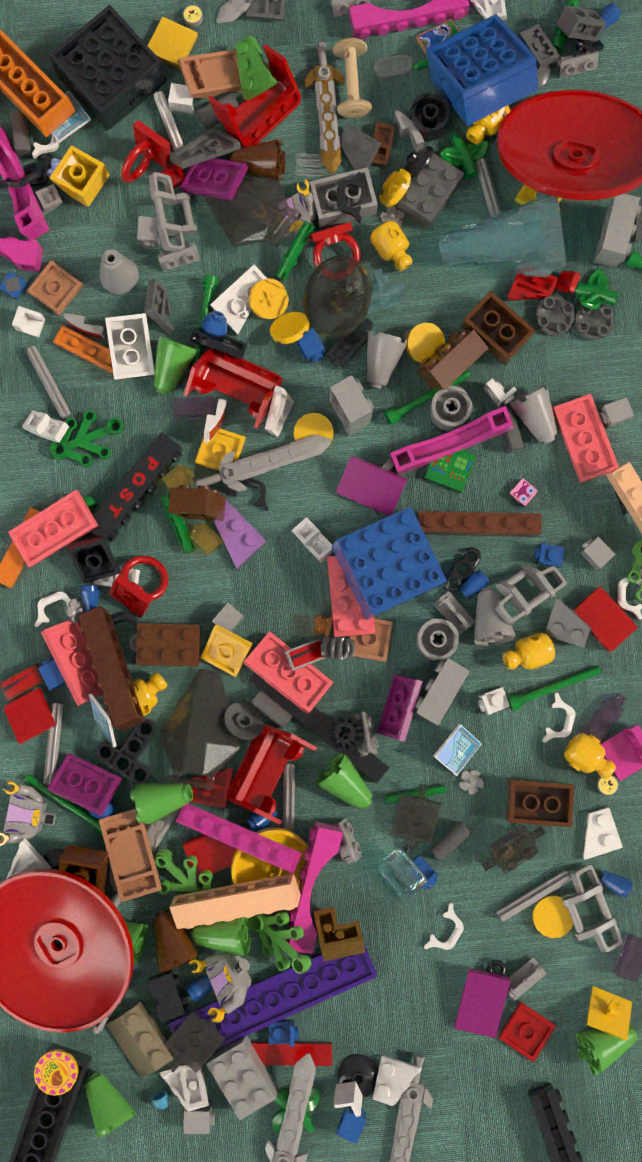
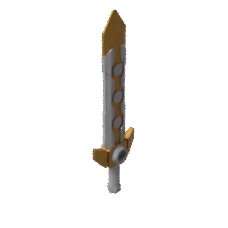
[305,42,344,174]

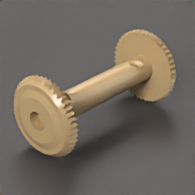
[333,38,372,118]

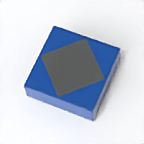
[0,271,28,300]

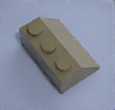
[106,999,176,1077]

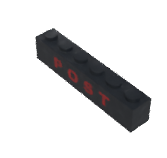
[91,432,183,544]

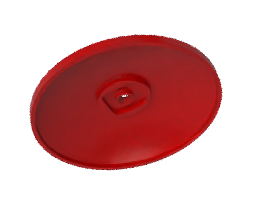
[497,90,642,200]
[0,869,134,1033]

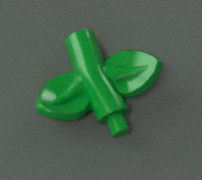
[439,132,489,180]
[573,268,619,309]
[272,1087,321,1134]

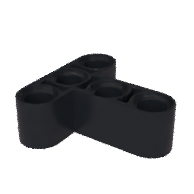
[96,719,157,784]

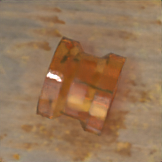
[313,614,333,637]

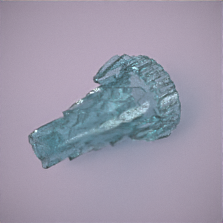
[438,192,566,278]

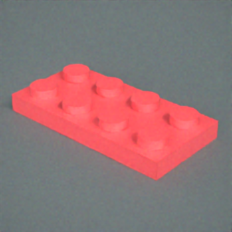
[552,394,619,483]
[8,490,98,567]
[327,556,375,638]
[41,620,104,706]
[244,631,333,715]

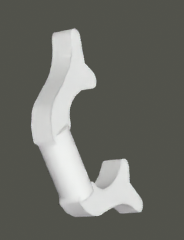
[32,134,59,159]
[617,569,642,620]
[34,592,71,627]
[542,693,575,743]
[424,903,464,950]

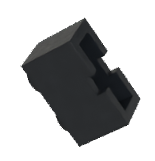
[147,969,189,1023]

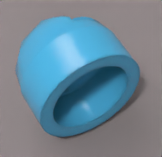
[151,1090,170,1110]

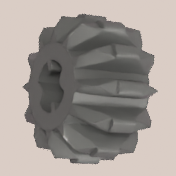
[321,637,356,660]

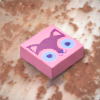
[509,478,538,507]

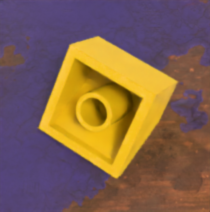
[50,145,110,207]

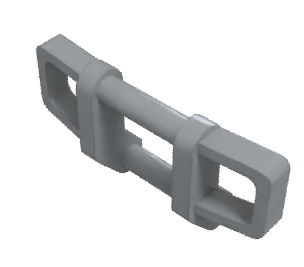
[149,172,197,252]
[495,564,567,625]
[562,865,622,952]

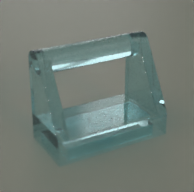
[375,847,428,899]

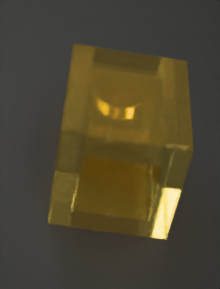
[162,464,195,490]
[190,522,223,556]

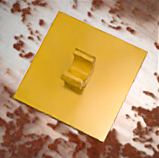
[586,986,632,1041]

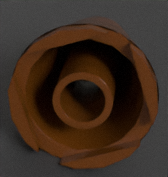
[229,139,286,181]
[153,910,199,973]

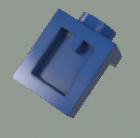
[534,542,564,568]
[405,855,438,890]
[269,1020,298,1047]

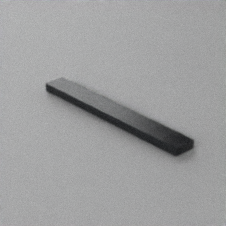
[249,673,390,784]

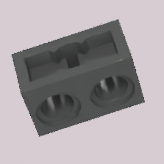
[556,5,607,42]

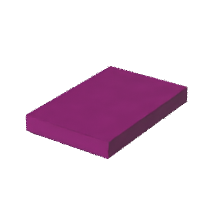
[180,158,248,201]
[336,455,407,516]
[377,674,422,742]
[47,753,122,816]
[454,968,510,1038]

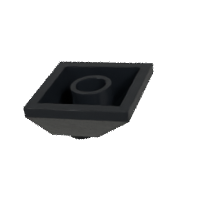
[67,533,121,584]

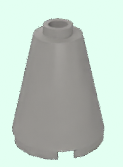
[99,250,139,295]
[367,331,407,389]
[509,385,557,444]
[474,588,515,646]

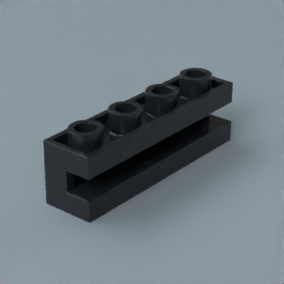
[527,1083,583,1162]

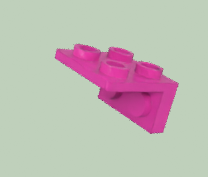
[600,725,642,781]

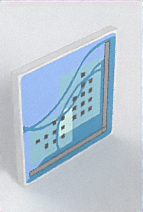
[52,91,91,143]
[89,693,116,747]
[434,724,482,776]

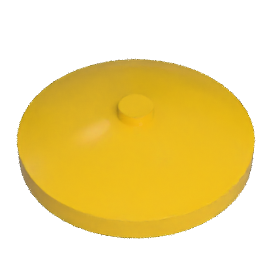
[231,828,308,911]

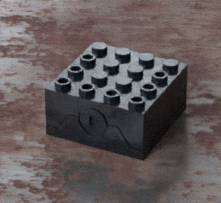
[49,5,167,131]

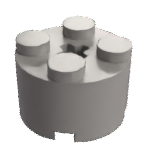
[430,386,472,431]
[416,619,459,661]

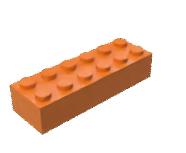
[0,29,76,137]

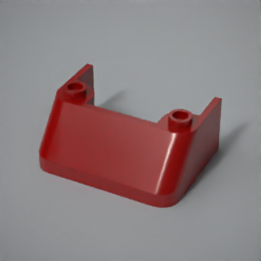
[207,44,301,147]
[183,348,283,428]
[227,725,317,825]

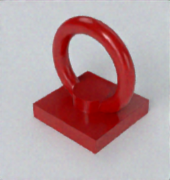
[121,120,171,183]
[309,222,360,280]
[108,555,169,618]

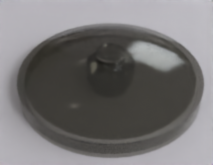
[303,255,372,338]

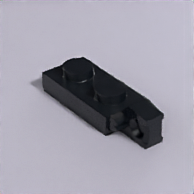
[326,318,373,369]
[190,327,247,359]

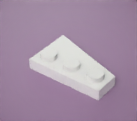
[210,265,267,336]

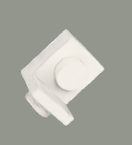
[483,379,517,407]
[478,687,510,715]

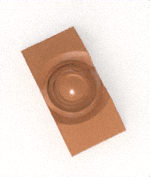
[178,49,242,98]
[99,809,162,902]

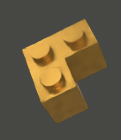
[314,907,365,962]

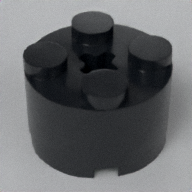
[410,92,450,143]

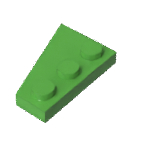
[235,35,278,101]

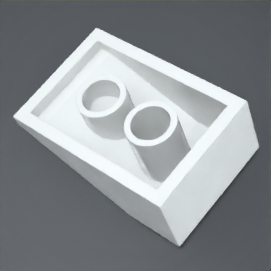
[105,313,155,380]

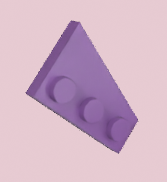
[214,500,266,569]

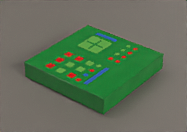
[424,450,476,493]

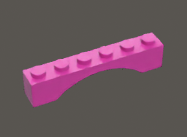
[349,0,470,39]
[0,126,49,240]
[0,236,43,272]
[390,406,514,475]
[176,804,302,873]
[285,822,343,954]

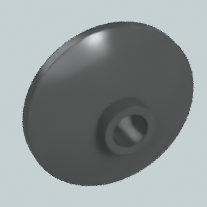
[224,702,264,740]

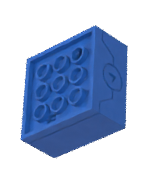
[426,14,538,126]
[331,507,447,620]

